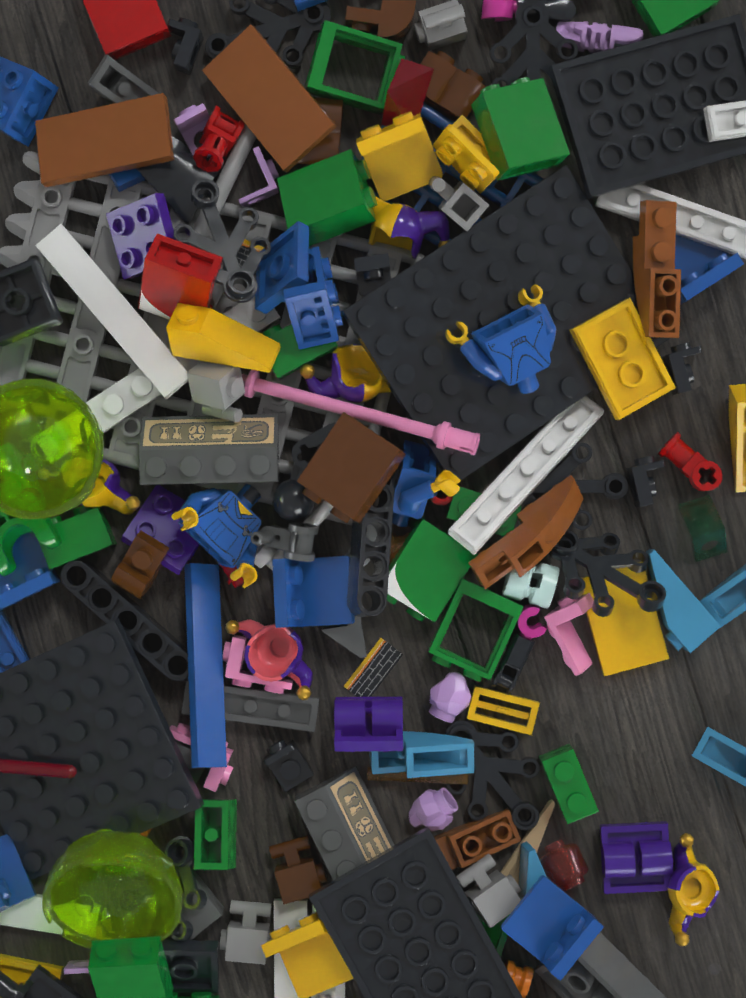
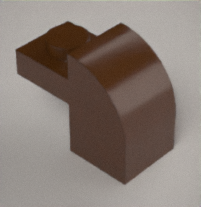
[345,0,417,42]
[111,530,170,599]

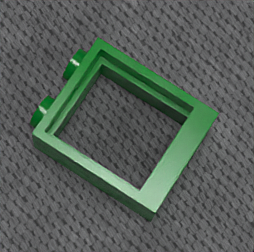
[305,20,405,115]
[428,578,524,682]

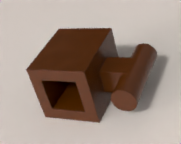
[269,835,328,904]

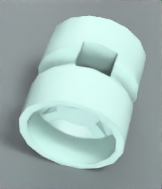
[502,562,559,609]

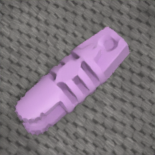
[556,21,643,53]

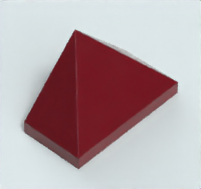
[381,59,434,126]

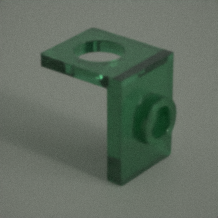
[678,495,727,562]

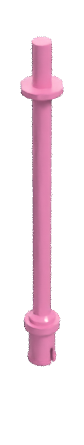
[242,370,480,455]

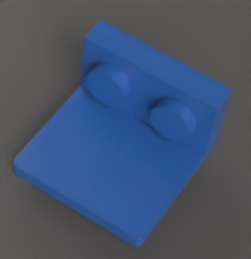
[0,56,59,147]
[675,235,744,305]
[283,246,343,350]
[0,533,60,611]
[272,556,355,628]
[501,875,604,981]

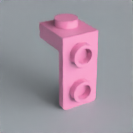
[544,593,594,676]
[222,635,294,694]
[170,723,233,792]

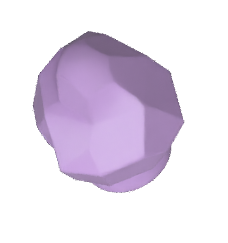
[429,672,471,723]
[409,788,458,831]

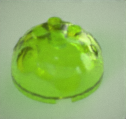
[0,379,104,519]
[42,829,184,949]

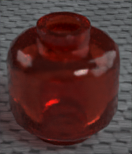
[539,839,589,891]

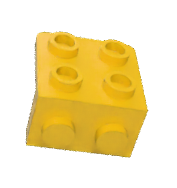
[356,111,443,201]
[432,115,499,194]
[261,912,353,998]

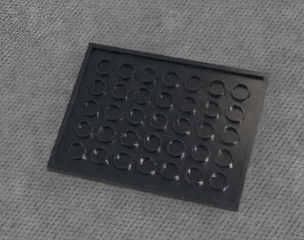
[341,165,670,480]

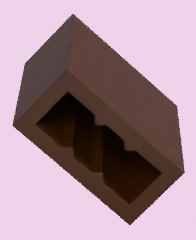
[297,412,406,524]

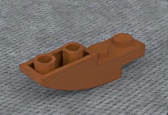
[633,200,681,338]
[468,475,584,590]
[433,809,521,870]

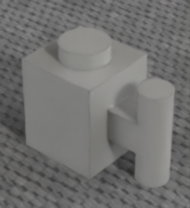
[414,0,468,51]
[429,176,489,232]
[187,361,245,422]
[456,853,521,928]
[220,900,271,965]

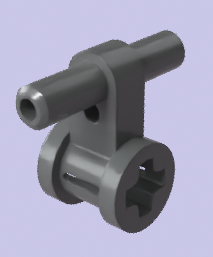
[250,522,319,562]

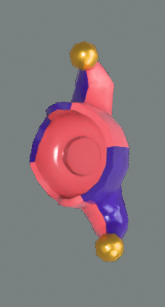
[225,619,313,700]

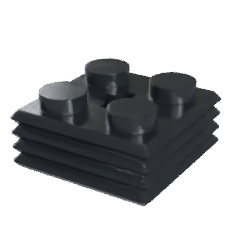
[0,258,63,347]

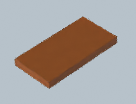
[202,24,337,172]
[35,93,174,188]

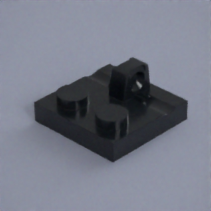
[161,938,219,993]

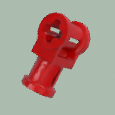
[193,105,245,172]
[657,431,723,491]

